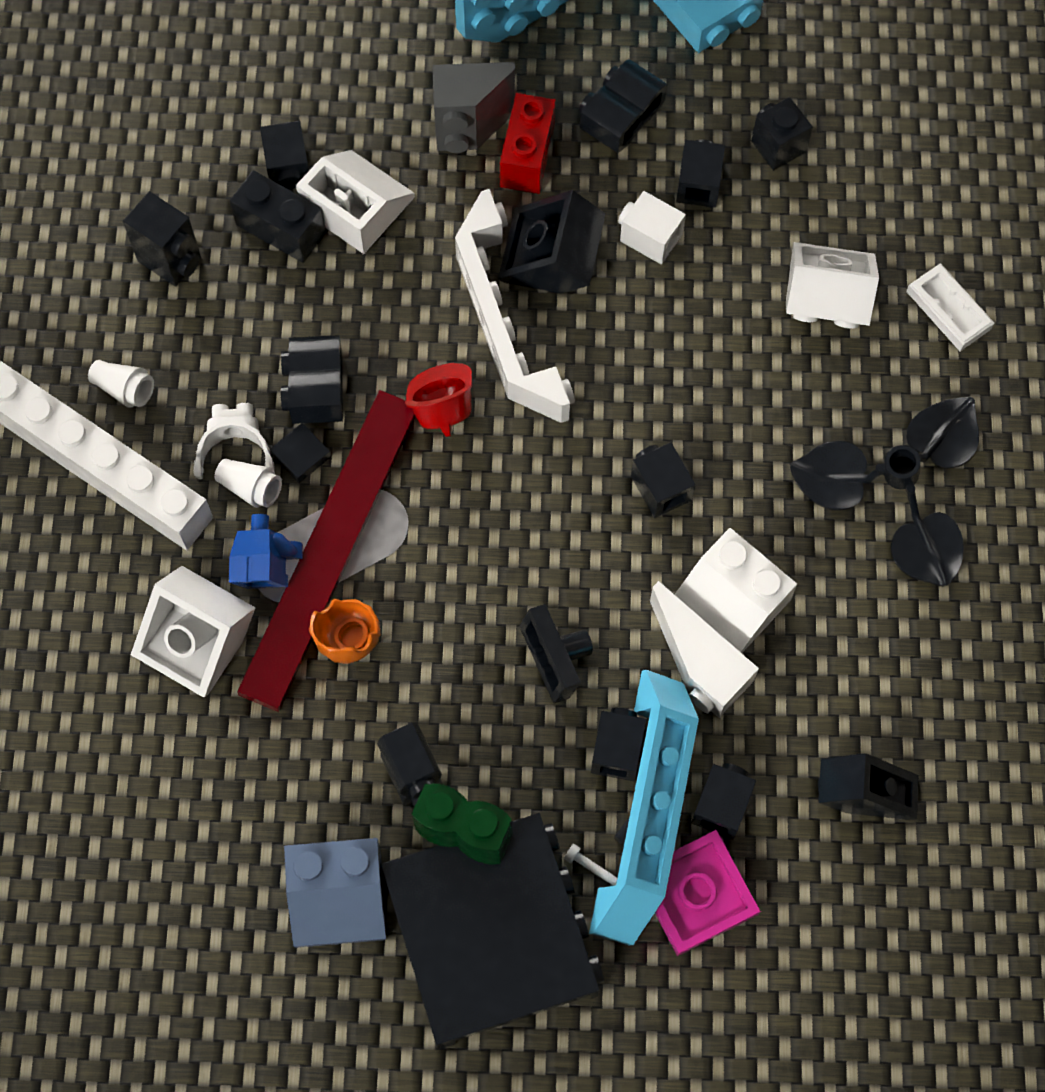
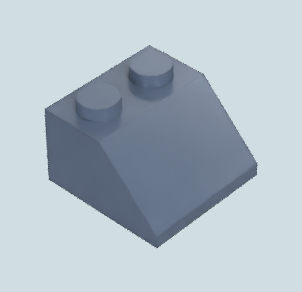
[284,838,386,948]

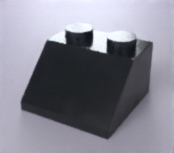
[498,190,606,294]

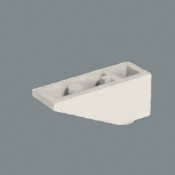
[650,581,759,718]

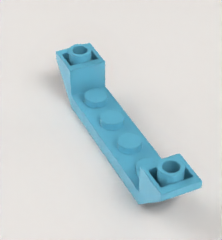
[589,670,699,945]

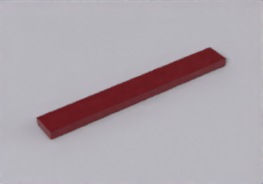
[237,390,416,712]

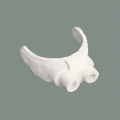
[194,403,275,479]

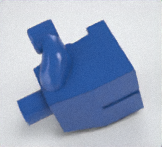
[229,514,303,589]

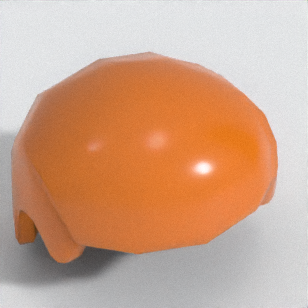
[309,599,381,664]

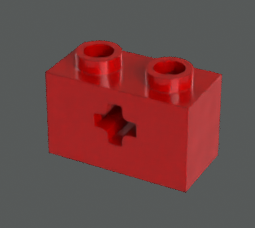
[500,93,556,194]

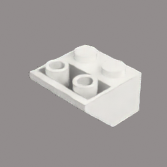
[296,150,415,254]

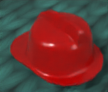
[405,363,472,437]

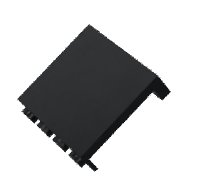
[381,812,604,1050]

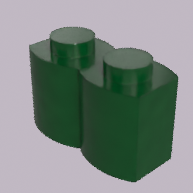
[412,783,513,864]

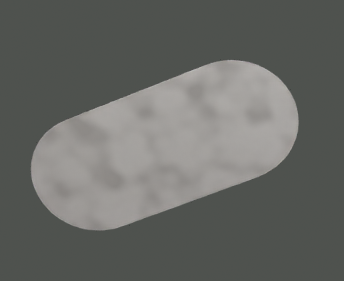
[259,490,409,603]

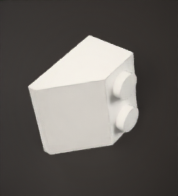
[786,242,879,328]
[675,528,797,653]
[131,566,255,698]

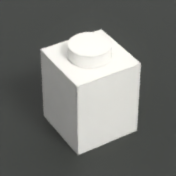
[618,191,686,265]

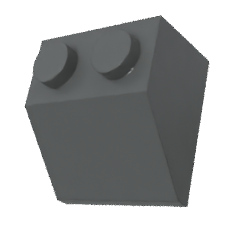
[433,62,515,153]

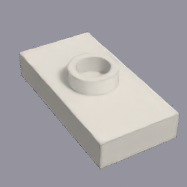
[906,263,995,351]

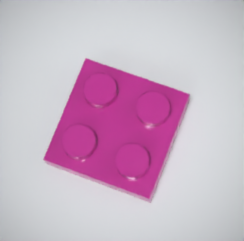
[655,830,761,956]

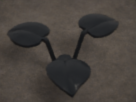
[790,397,979,587]

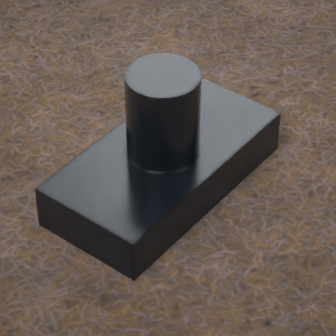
[519,604,593,704]

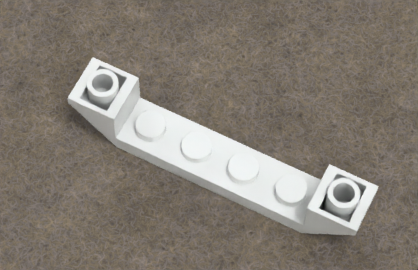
[455,189,575,423]

